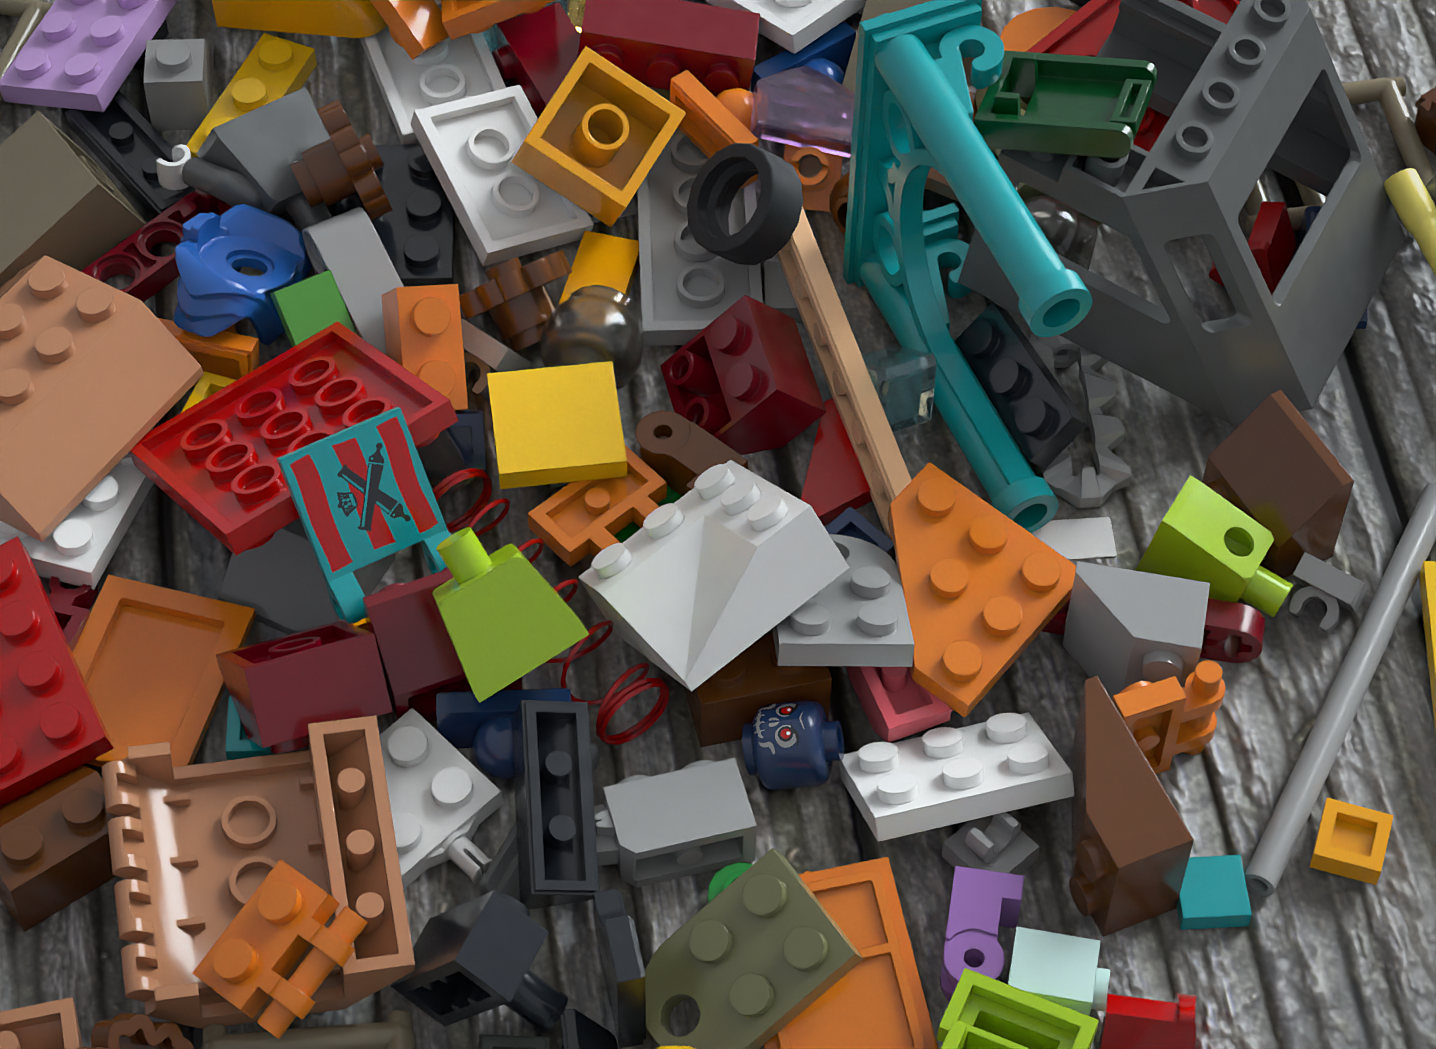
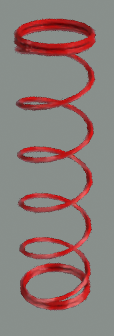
[432,468,670,745]

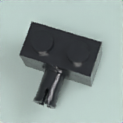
[390,891,568,1033]

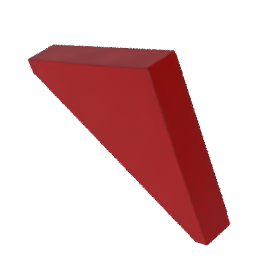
[801,398,873,526]

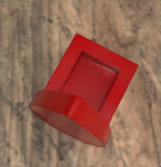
[1209,201,1296,296]
[1099,993,1197,1049]

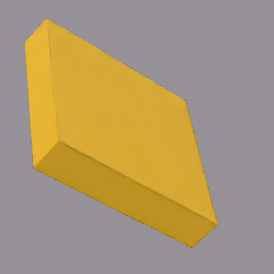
[487,361,627,489]

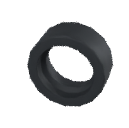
[687,143,803,265]

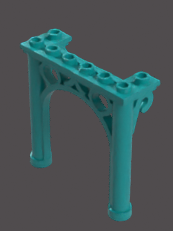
[843,0,1093,533]

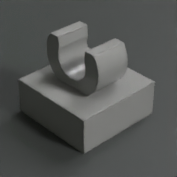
[461,318,531,399]
[1289,552,1368,633]
[942,812,1040,875]

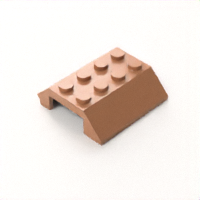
[0,255,204,542]
[102,715,415,1029]

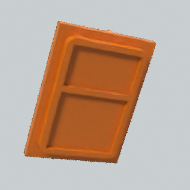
[72,574,256,767]
[762,857,938,1049]

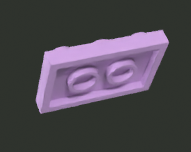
[0,0,178,112]

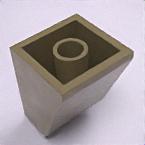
[0,111,147,287]

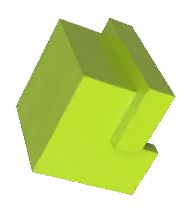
[937,968,1099,1049]

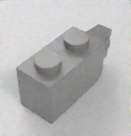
[594,758,757,888]

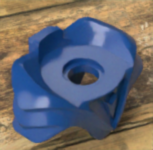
[173,204,312,346]

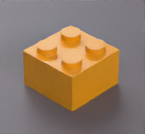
[511,46,686,227]

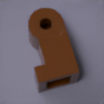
[635,410,748,497]

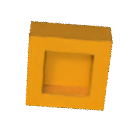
[1309,798,1394,885]

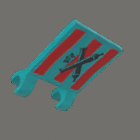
[276,407,451,624]

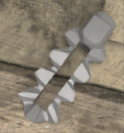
[1028,332,1132,509]

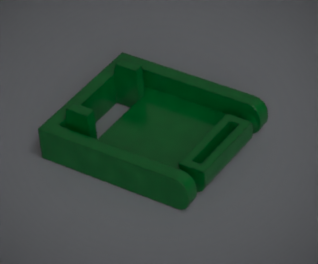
[974,50,1157,158]

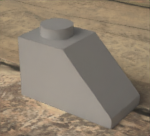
[143,38,215,131]

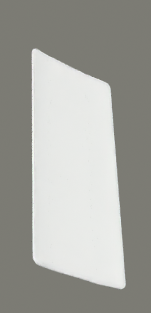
[1031,517,1117,560]

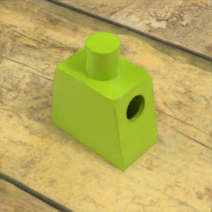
[1135,475,1293,618]
[432,527,589,703]

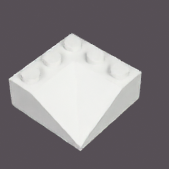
[578,460,850,692]

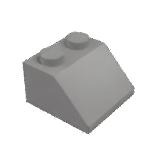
[1062,561,1210,700]

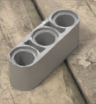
[302,207,404,355]

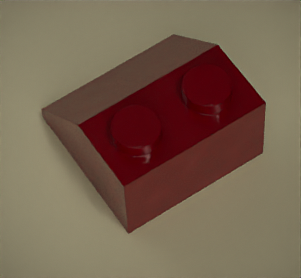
[216,620,393,753]

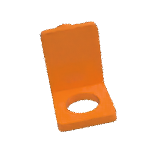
[783,127,847,213]

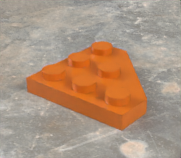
[887,462,1076,718]

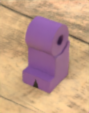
[940,866,1024,1002]

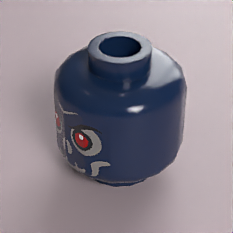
[742,700,844,790]

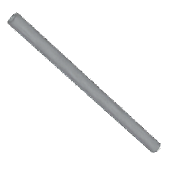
[1244,482,1436,896]

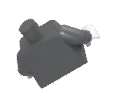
[156,87,332,232]

